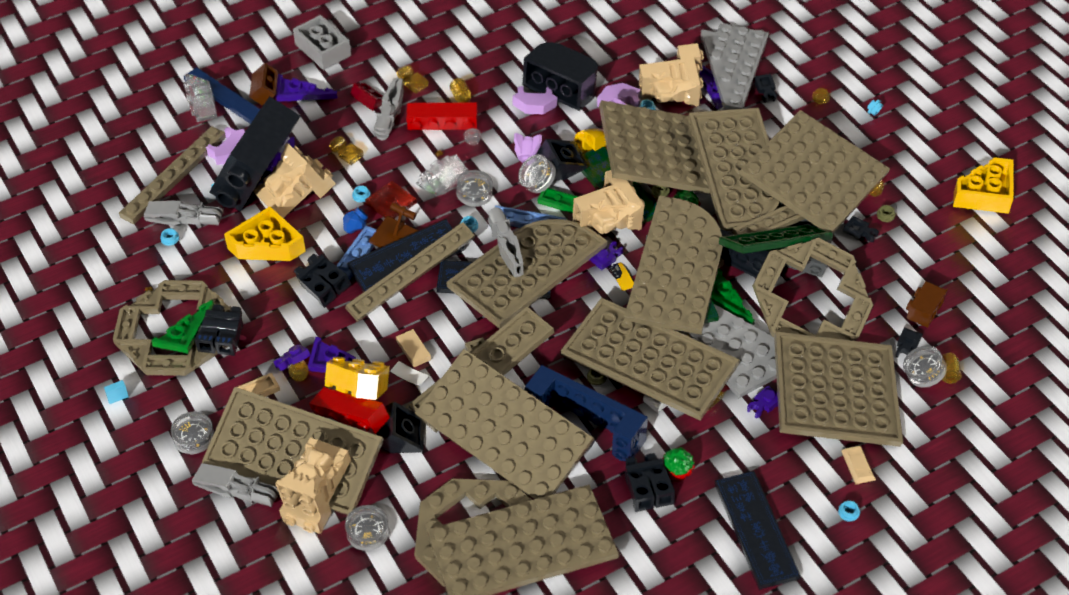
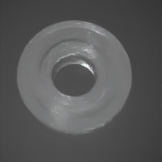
[464,128,481,145]

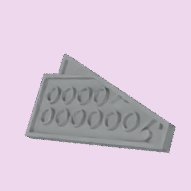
[700,23,769,110]
[683,304,777,399]

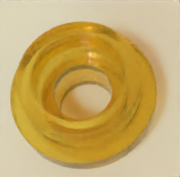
[812,88,830,104]
[289,362,309,381]

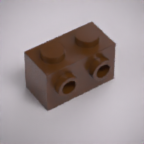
[249,63,278,106]
[906,281,947,328]

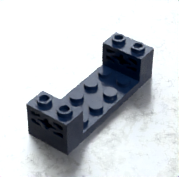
[525,365,648,462]

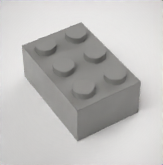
[293,15,351,70]

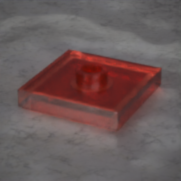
[365,181,417,219]

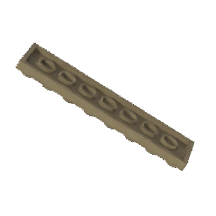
[409,306,555,433]

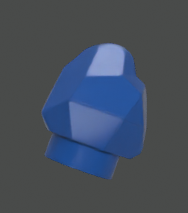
[343,207,368,234]

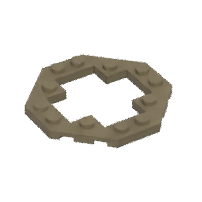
[752,238,873,341]
[113,280,231,376]
[414,479,531,586]

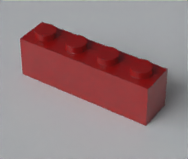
[406,102,477,130]
[309,387,390,434]

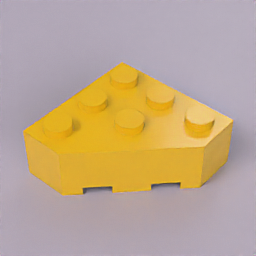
[953,158,1013,214]
[224,206,306,261]
[325,357,390,400]

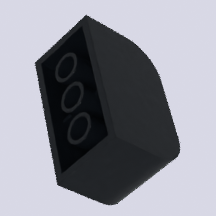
[522,42,598,111]

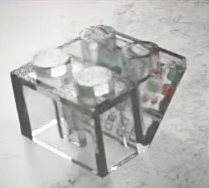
[183,74,218,122]
[416,155,469,196]

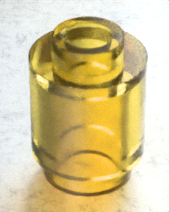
[449,78,471,103]
[942,353,962,384]

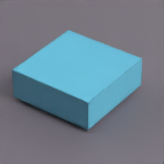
[104,380,129,404]

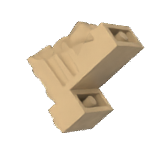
[639,43,703,106]
[253,143,336,218]
[572,170,645,234]
[276,437,351,534]

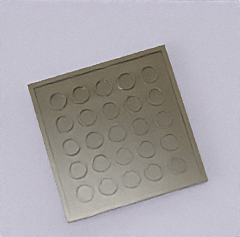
[599,100,710,194]
[739,110,890,233]
[774,332,903,447]

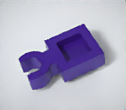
[590,241,623,270]
[273,345,311,371]
[747,386,778,419]

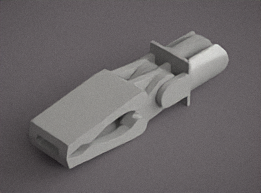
[374,78,404,140]
[144,201,223,228]
[488,207,524,277]
[192,463,279,507]

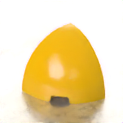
[574,128,607,153]

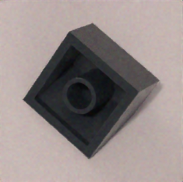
[537,139,588,180]
[377,401,424,453]

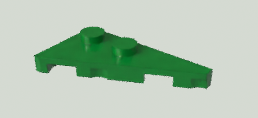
[711,268,755,325]
[152,300,214,354]

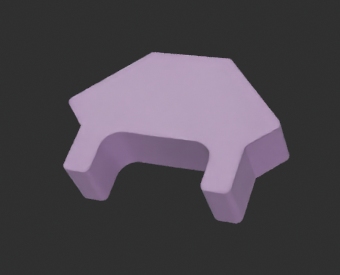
[597,83,640,107]
[512,86,558,115]
[206,127,245,165]

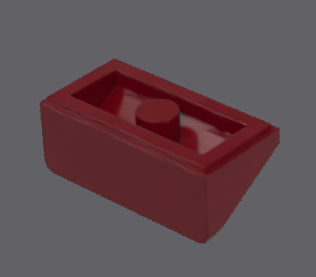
[350,83,383,110]

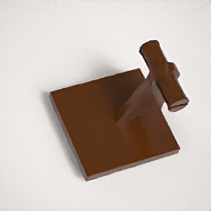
[369,202,418,248]

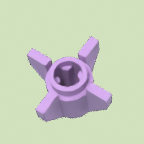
[514,133,542,164]

